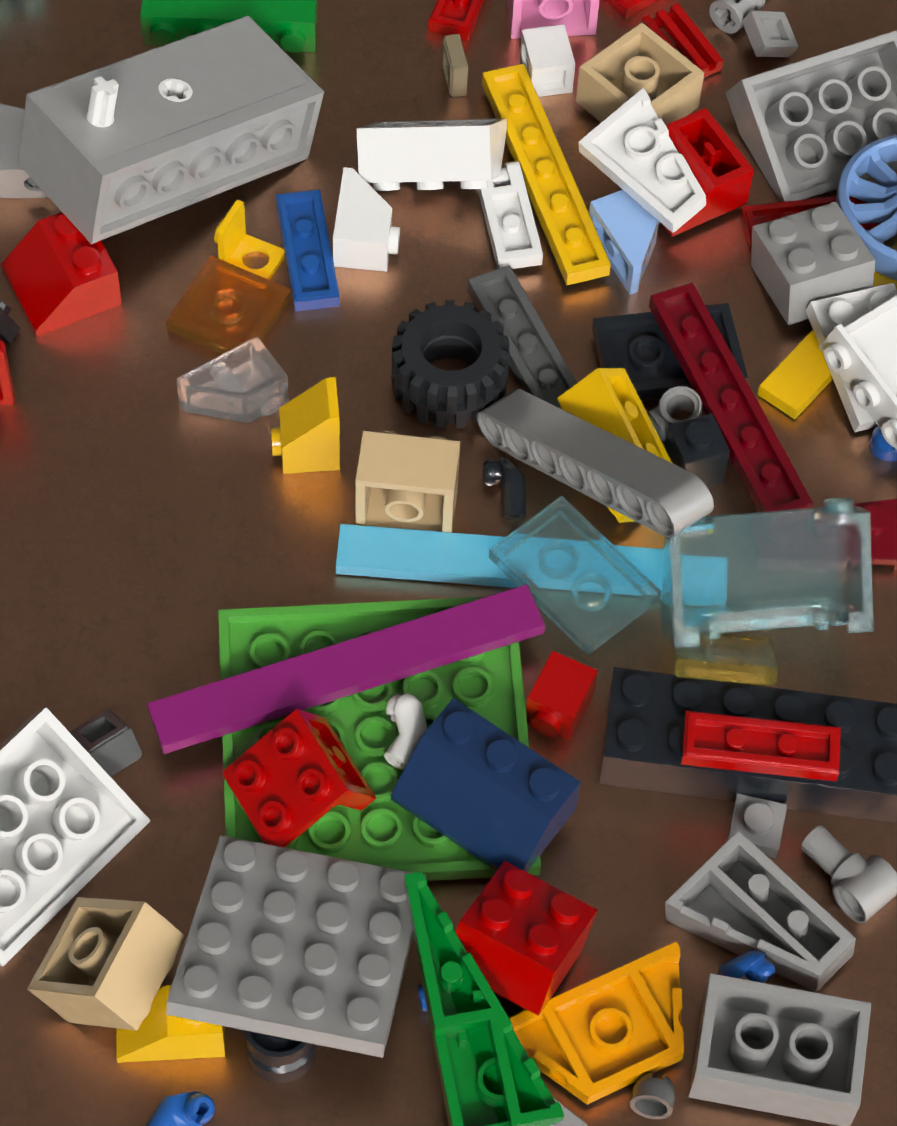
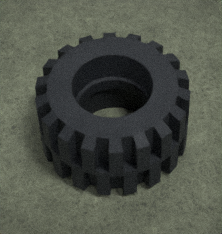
[391,300,510,429]

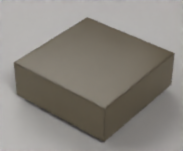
[441,34,468,98]

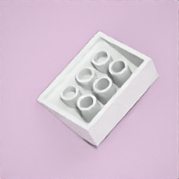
[0,707,151,967]

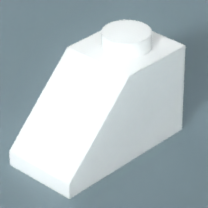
[333,167,400,272]

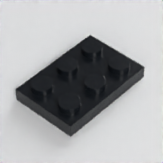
[592,303,748,401]

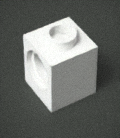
[520,25,575,97]

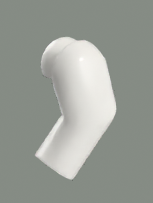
[384,694,428,770]

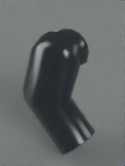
[483,457,526,519]

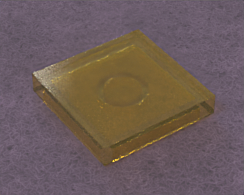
[671,629,778,686]

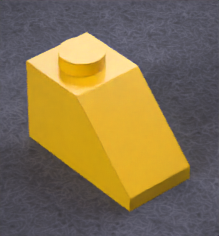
[270,377,340,474]
[116,985,225,1063]

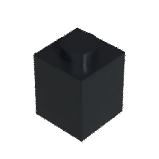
[664,413,730,487]

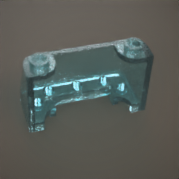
[661,498,874,648]

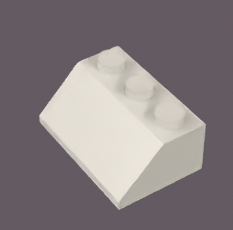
[357,119,507,191]

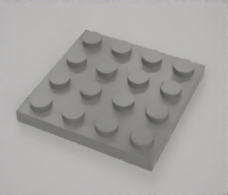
[166,835,426,1058]

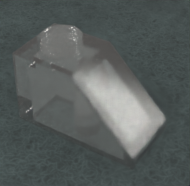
[177,337,289,423]

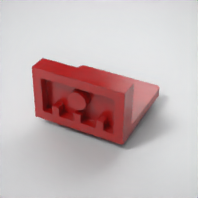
[223,709,376,848]

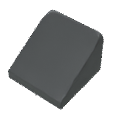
[70,709,142,777]

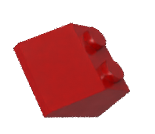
[1,212,122,337]

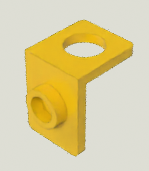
[214,199,285,286]

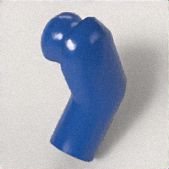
[717,950,775,983]
[146,1091,215,1126]

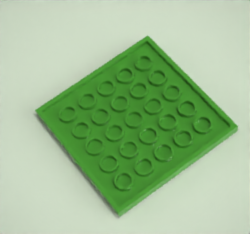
[218,597,541,881]

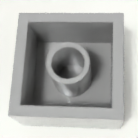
[751,202,875,325]

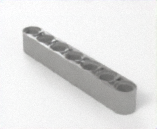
[477,388,714,538]

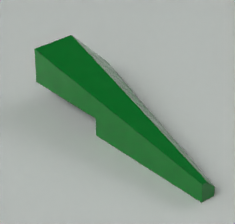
[404,872,564,1126]

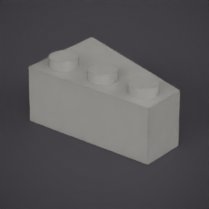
[665,830,856,992]

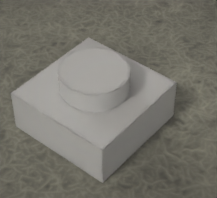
[742,11,799,57]
[727,793,787,858]

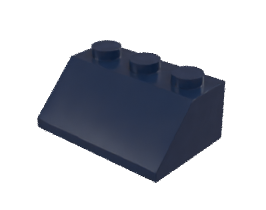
[391,698,581,872]

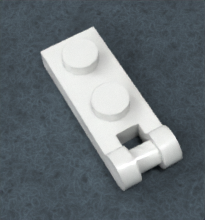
[476,161,543,269]

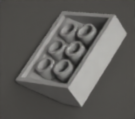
[725,30,897,202]

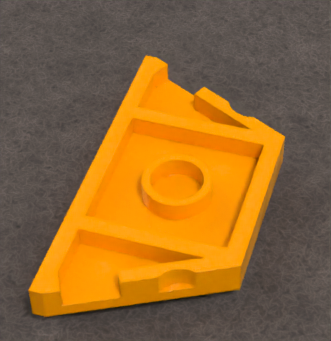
[509,942,684,1105]

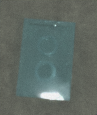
[489,496,662,655]

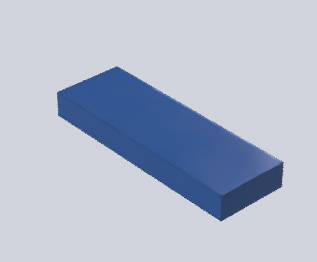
[276,189,340,312]

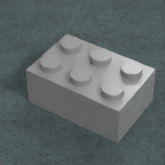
[688,973,871,1126]

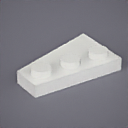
[578,87,706,233]

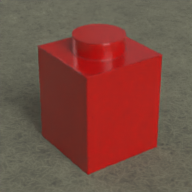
[526,651,598,741]

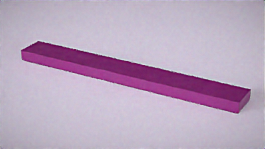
[147,584,545,755]

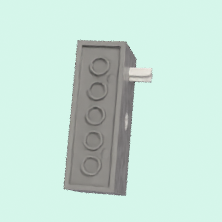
[18,16,324,244]

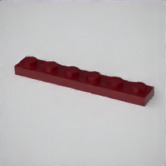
[649,282,813,528]

